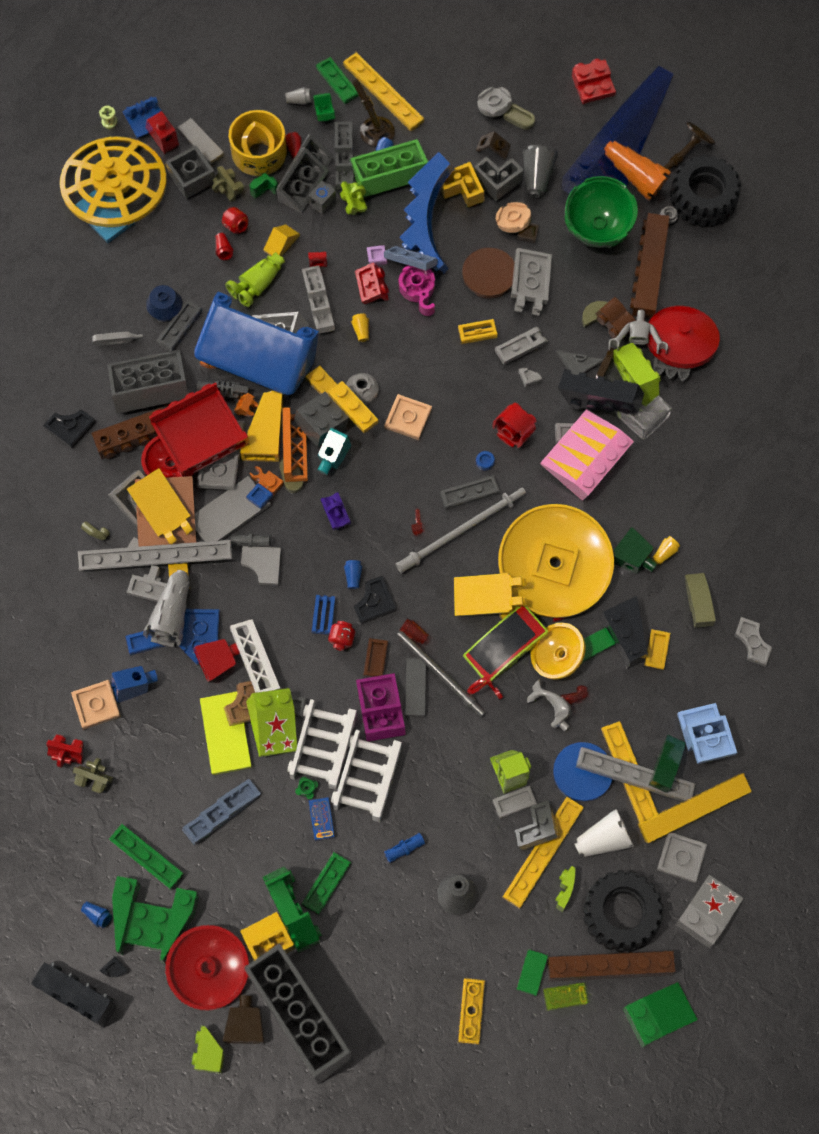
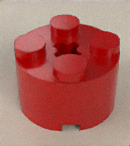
[492,403,537,448]

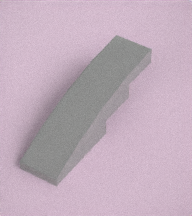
[302,266,335,334]

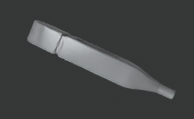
[92,332,143,346]

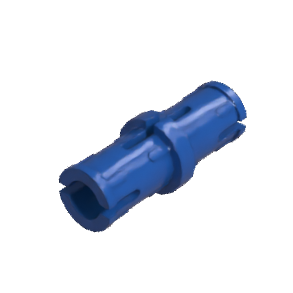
[384,833,425,863]

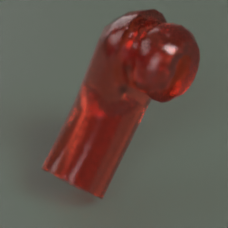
[560,685,588,703]

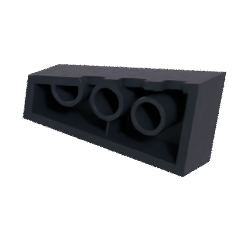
[558,369,644,414]
[31,962,117,1028]

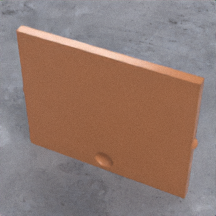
[135,476,196,547]

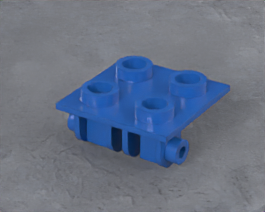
[122,96,161,139]

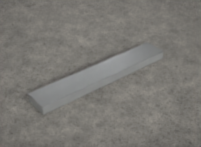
[576,747,695,802]

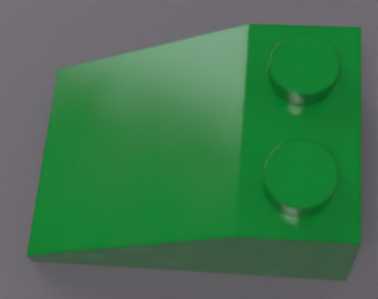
[623,982,698,1048]

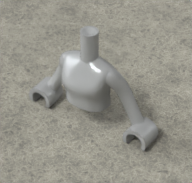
[608,310,668,354]

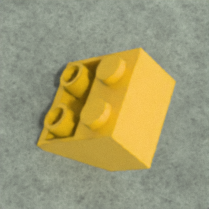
[240,912,295,960]

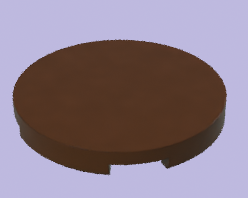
[462,248,514,298]

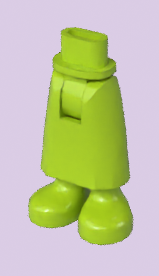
[225,253,285,307]

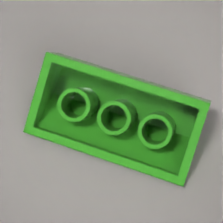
[350,139,428,197]

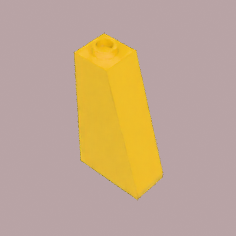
[240,391,283,462]

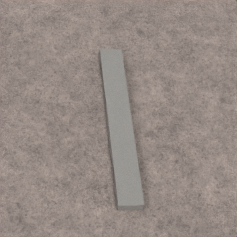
[78,540,233,571]

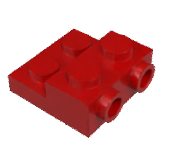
[572,59,616,104]

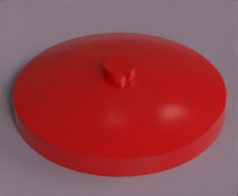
[647,306,720,368]
[165,925,249,1010]

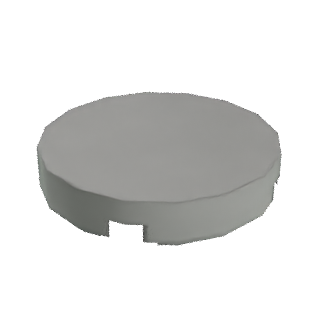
[477,87,512,117]

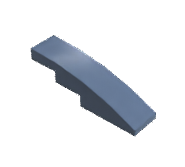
[182,779,261,845]

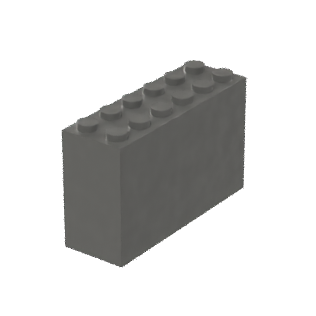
[244,944,353,1084]

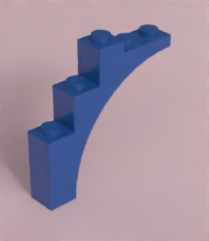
[400,152,455,273]

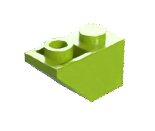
[192,1026,225,1074]

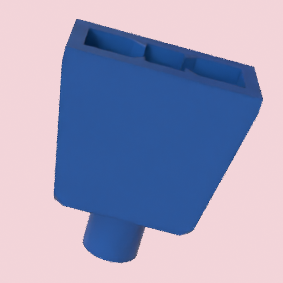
[111,666,158,703]

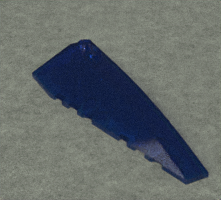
[561,66,673,193]

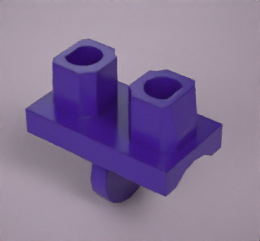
[320,492,351,530]

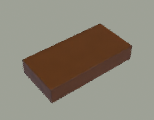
[363,638,388,678]

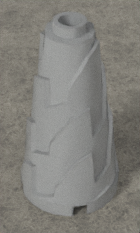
[143,570,190,647]

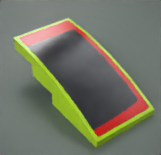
[463,606,549,685]

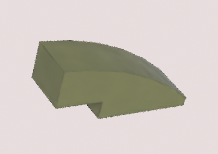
[685,573,716,628]

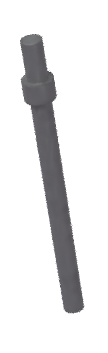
[397,631,486,717]

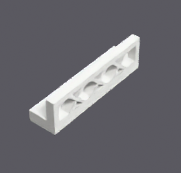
[230,619,280,693]

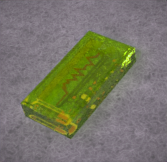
[543,982,588,1011]

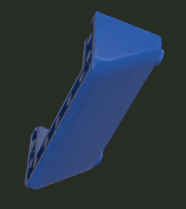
[194,292,319,395]

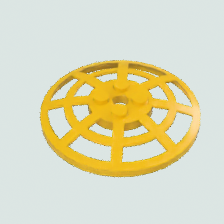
[60,137,167,227]

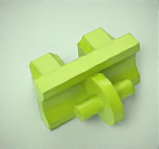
[340,181,367,215]

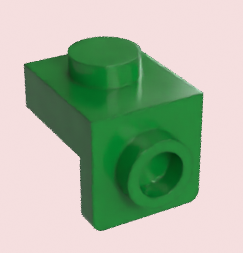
[313,93,335,121]
[249,173,278,199]

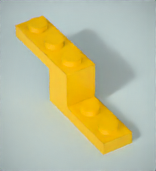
[305,365,379,434]

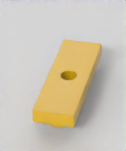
[458,979,484,1045]

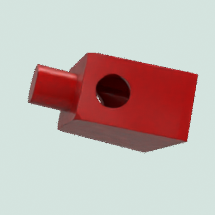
[146,111,179,154]
[193,639,240,682]

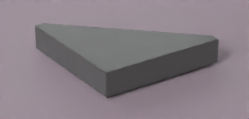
[556,350,603,375]

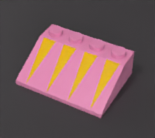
[540,410,634,501]

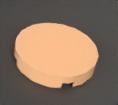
[496,202,532,233]

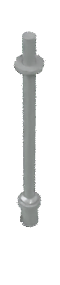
[395,487,526,574]

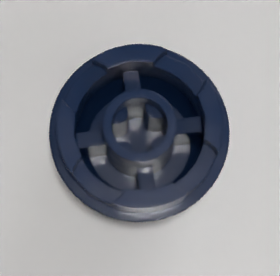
[146,285,183,322]

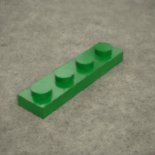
[109,824,184,890]

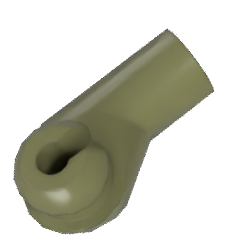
[81,521,110,541]

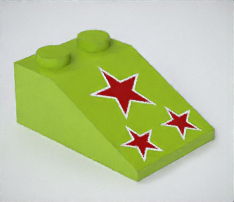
[246,688,297,757]

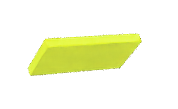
[200,692,252,775]

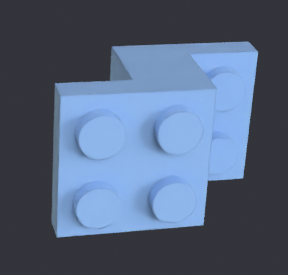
[677,703,737,764]

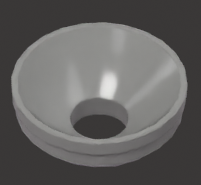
[346,373,379,405]

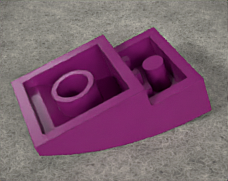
[356,673,406,741]

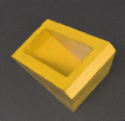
[264,225,300,257]

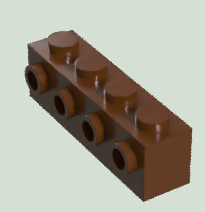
[91,408,163,460]

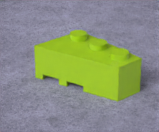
[613,342,661,411]
[490,750,531,794]

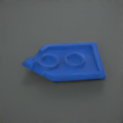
[179,609,220,665]

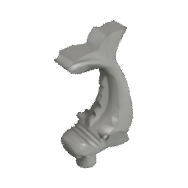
[527,679,572,732]

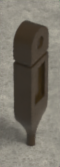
[595,347,615,379]

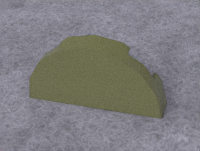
[582,301,608,328]

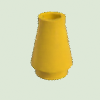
[351,314,369,342]
[652,536,680,565]

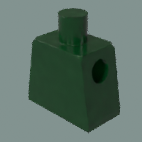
[613,527,658,574]

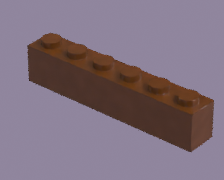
[630,213,670,319]
[547,951,675,982]

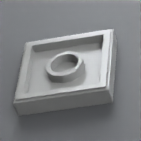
[656,832,707,883]

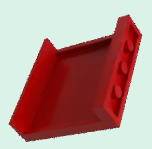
[149,382,249,477]

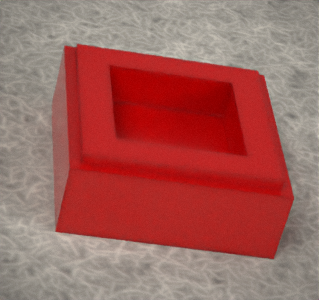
[308,252,327,267]

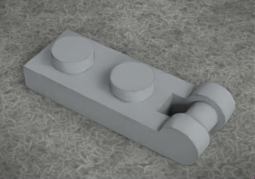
[495,327,548,365]

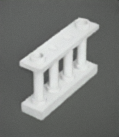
[287,699,357,790]
[331,730,402,822]

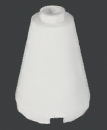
[575,809,634,857]

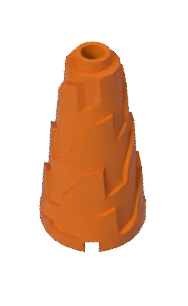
[604,141,672,201]

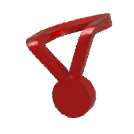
[467,677,504,700]

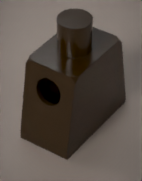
[223,995,265,1044]

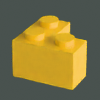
[440,162,484,207]

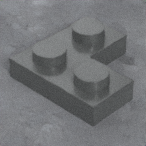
[515,800,558,851]

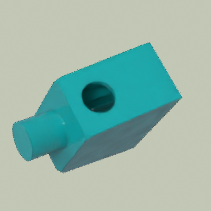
[317,428,351,475]

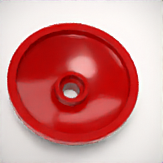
[141,436,194,478]

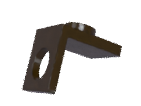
[476,131,511,159]

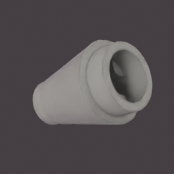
[286,87,312,105]

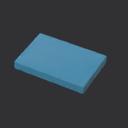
[75,190,135,243]

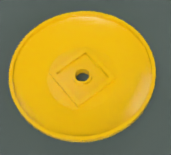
[498,504,614,618]

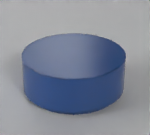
[476,451,495,471]

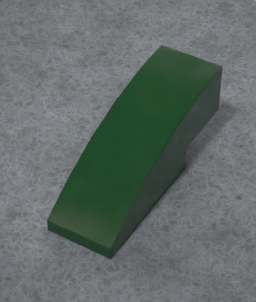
[649,734,685,793]

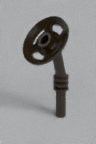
[352,79,395,147]
[663,122,715,171]

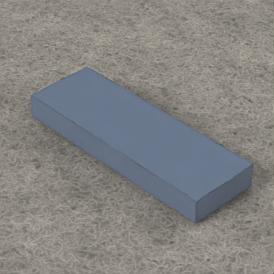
[384,246,438,270]

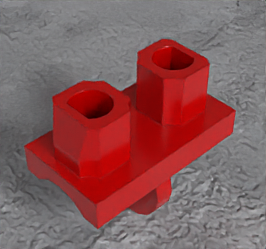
[46,734,84,768]

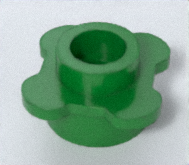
[295,777,318,800]

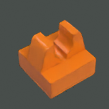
[233,393,258,417]

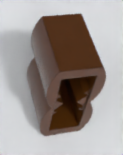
[595,297,636,338]

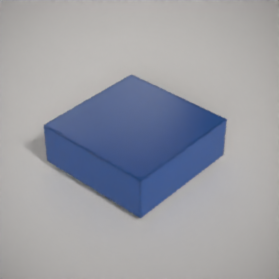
[246,483,273,509]

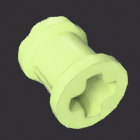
[99,106,118,129]

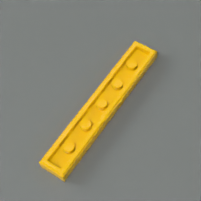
[343,52,424,131]
[601,721,658,823]
[638,773,752,843]
[503,797,584,909]

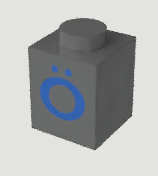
[308,181,336,214]

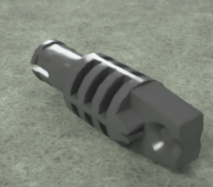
[197,380,249,399]

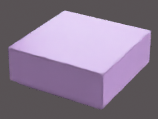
[367,245,387,265]

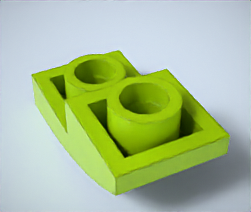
[555,866,575,912]

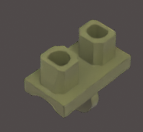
[212,166,244,202]
[73,758,113,793]

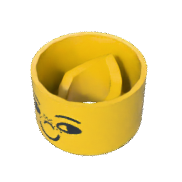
[229,110,287,176]

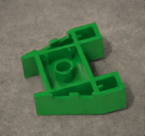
[262,866,322,954]
[112,876,199,964]

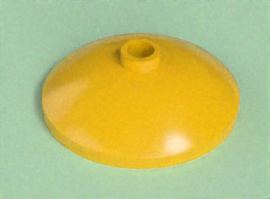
[531,623,585,680]

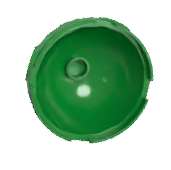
[564,176,638,248]

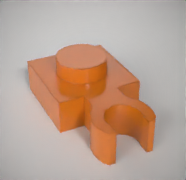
[250,466,284,496]

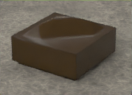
[517,223,539,243]

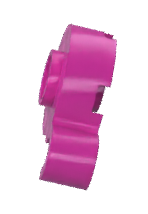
[399,265,435,316]

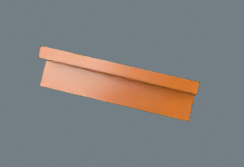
[283,408,308,482]

